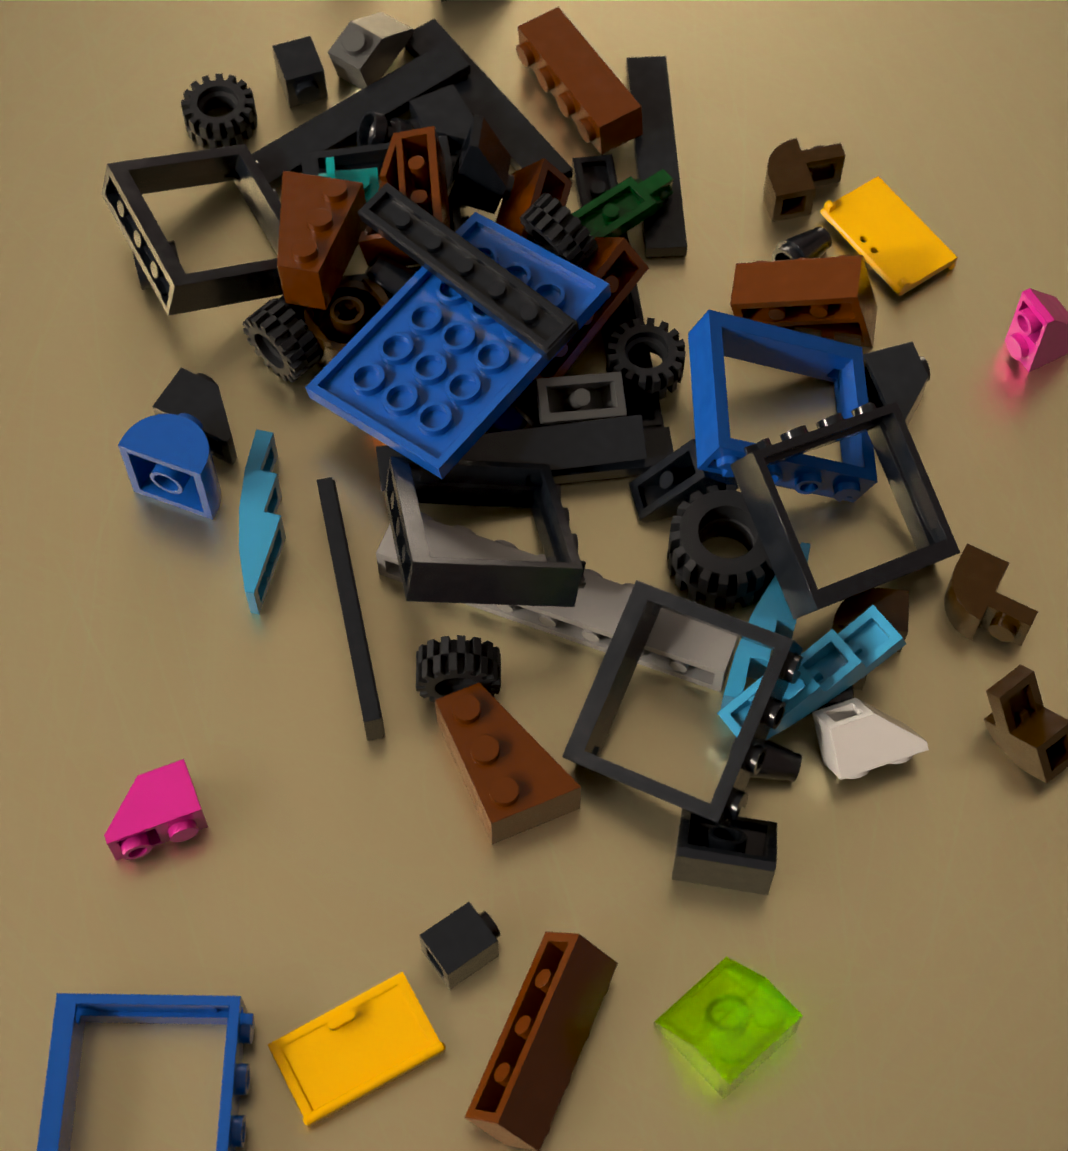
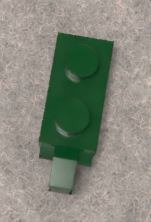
[572,169,674,238]

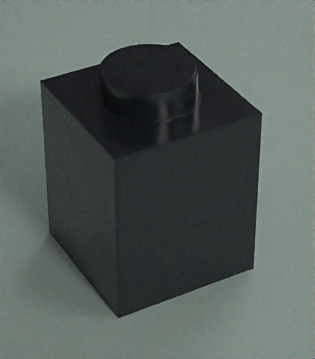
[272,36,328,107]
[419,902,501,990]

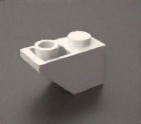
[812,698,929,780]

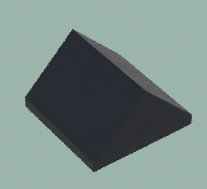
[671,809,777,895]

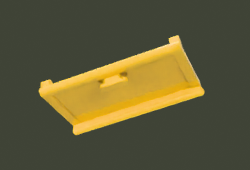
[820,176,958,296]
[267,972,446,1127]

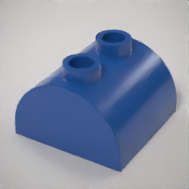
[118,413,221,520]

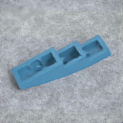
[239,429,286,615]
[721,542,811,709]
[717,605,906,740]

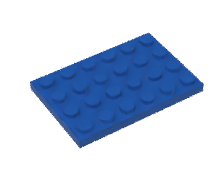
[305,212,611,479]

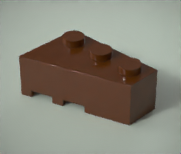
[358,126,451,266]
[277,170,367,310]
[730,255,877,348]
[435,683,581,844]

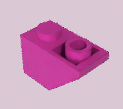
[1005,288,1068,372]
[104,759,208,861]

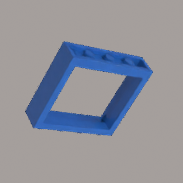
[688,310,878,503]
[37,993,254,1151]

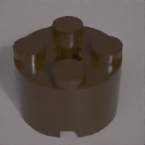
[304,275,389,368]

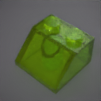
[654,956,803,1099]

